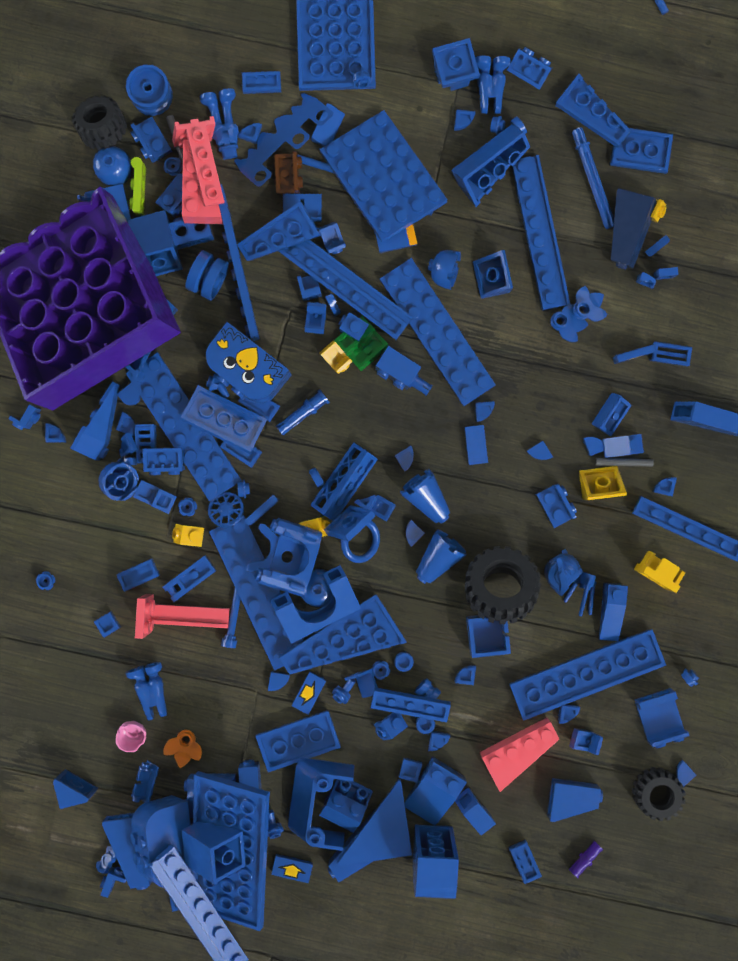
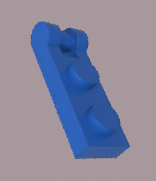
[162,555,217,602]

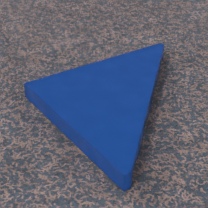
[337,779,412,866]

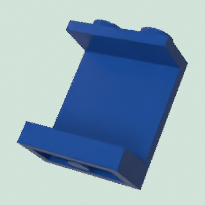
[634,688,690,748]

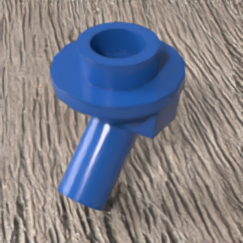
[206,373,230,399]
[332,679,356,704]
[268,810,284,839]

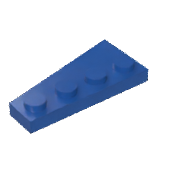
[556,74,630,148]
[237,201,322,261]

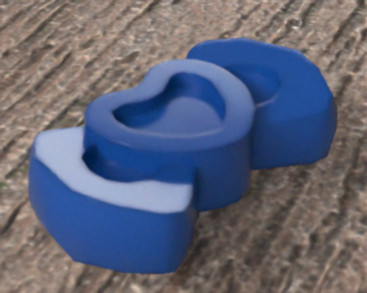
[96,846,116,874]

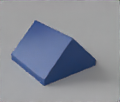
[473,250,513,299]
[53,769,98,809]

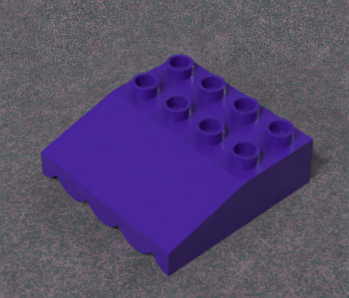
[0,186,181,411]

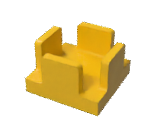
[634,551,686,593]

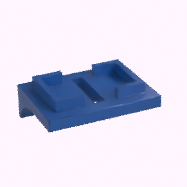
[283,194,322,222]

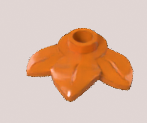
[163,730,202,768]

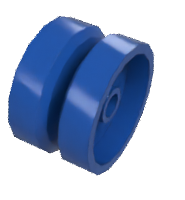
[126,65,173,116]
[185,250,229,301]

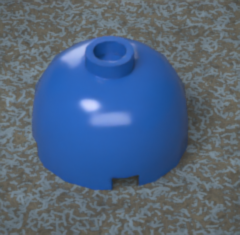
[93,146,133,186]
[428,250,461,290]
[99,462,139,501]
[302,569,331,607]

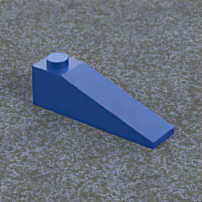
[70,381,120,461]

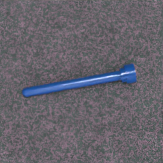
[221,588,241,648]

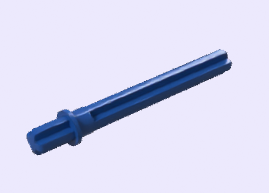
[572,127,614,229]

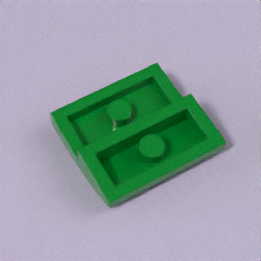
[334,316,389,371]

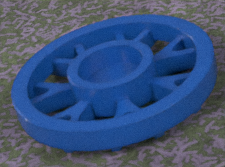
[208,492,244,527]

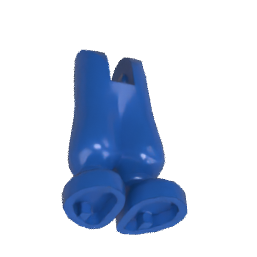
[475,56,510,114]
[126,662,167,720]

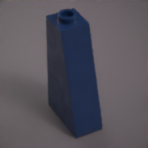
[611,188,657,270]

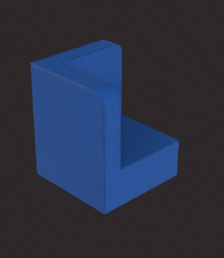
[297,275,322,302]

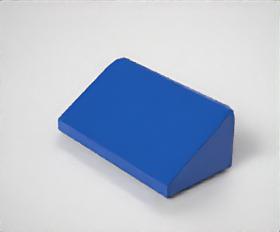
[311,103,345,147]
[592,393,632,437]

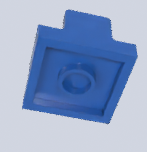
[432,38,480,91]

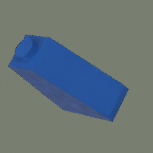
[547,778,603,822]

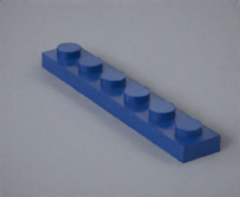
[632,496,738,562]

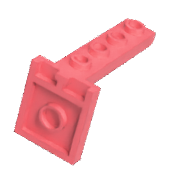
[172,116,224,207]
[135,594,230,639]

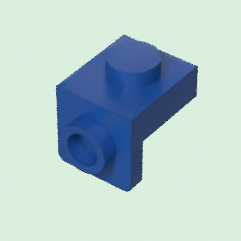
[318,222,346,254]
[305,302,327,334]
[338,312,369,342]
[8,404,41,430]
[374,712,408,740]
[569,728,603,755]
[100,867,127,898]

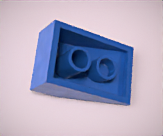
[404,756,467,826]

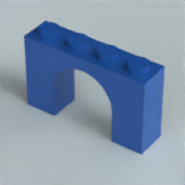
[270,565,361,644]

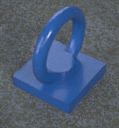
[324,505,380,563]

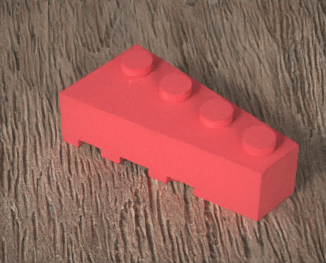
[182,139,223,224]
[480,717,559,792]

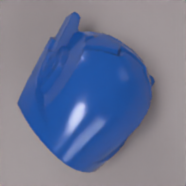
[544,549,583,596]

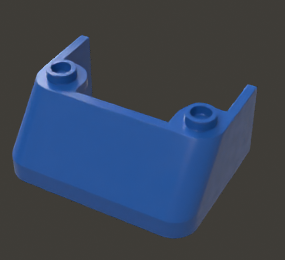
[288,758,355,851]

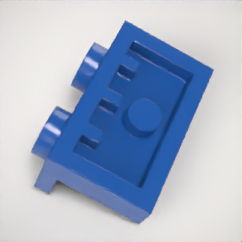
[507,47,553,90]
[130,117,172,163]
[155,173,183,218]
[143,447,185,475]
[535,484,577,528]

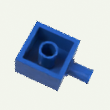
[375,346,433,396]

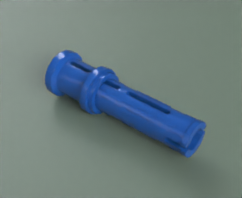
[276,389,330,436]

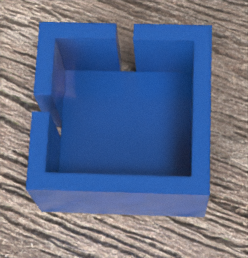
[466,615,511,658]

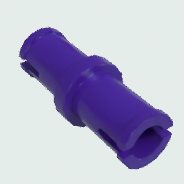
[569,841,603,878]

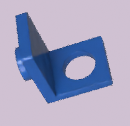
[344,669,378,698]

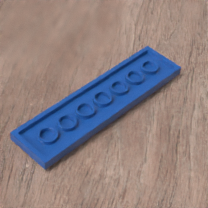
[380,258,496,407]
[126,352,242,501]
[209,515,303,671]
[509,629,666,721]

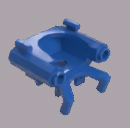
[246,518,322,597]

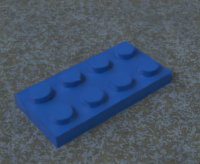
[180,385,267,454]
[256,710,341,772]

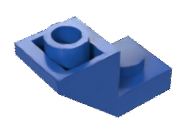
[455,788,496,836]

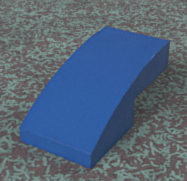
[133,479,177,514]

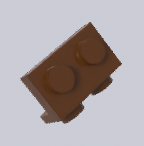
[274,151,303,195]

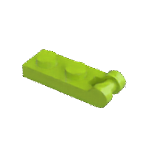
[130,157,146,216]

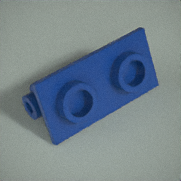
[131,760,159,803]

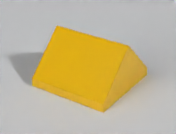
[579,466,627,500]

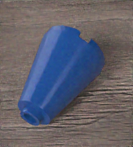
[400,469,450,524]
[416,530,466,584]

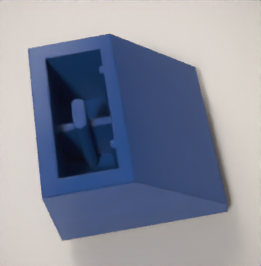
[319,779,373,833]

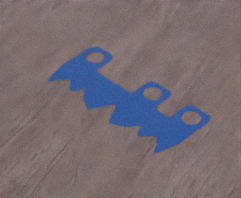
[234,93,333,187]

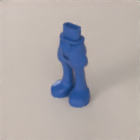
[199,89,239,160]

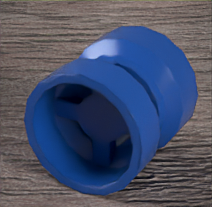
[414,678,441,699]

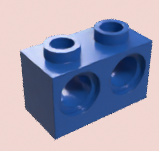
[169,217,214,250]

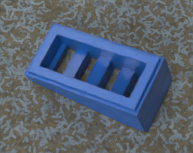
[135,424,156,463]

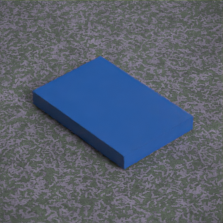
[610,128,673,174]

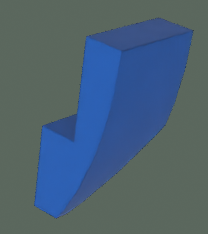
[354,495,396,522]

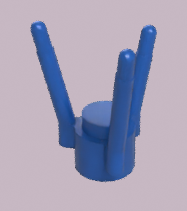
[564,572,596,617]

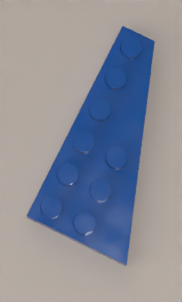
[279,594,407,675]

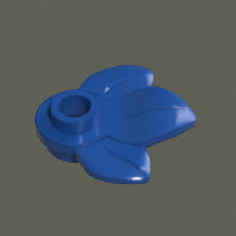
[573,286,607,322]
[550,304,588,342]

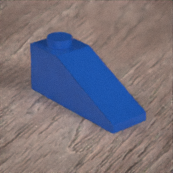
[599,582,628,641]

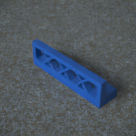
[311,442,378,521]
[371,688,451,723]

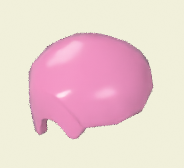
[116,721,147,752]

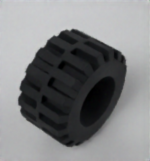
[72,95,127,150]
[632,767,686,821]

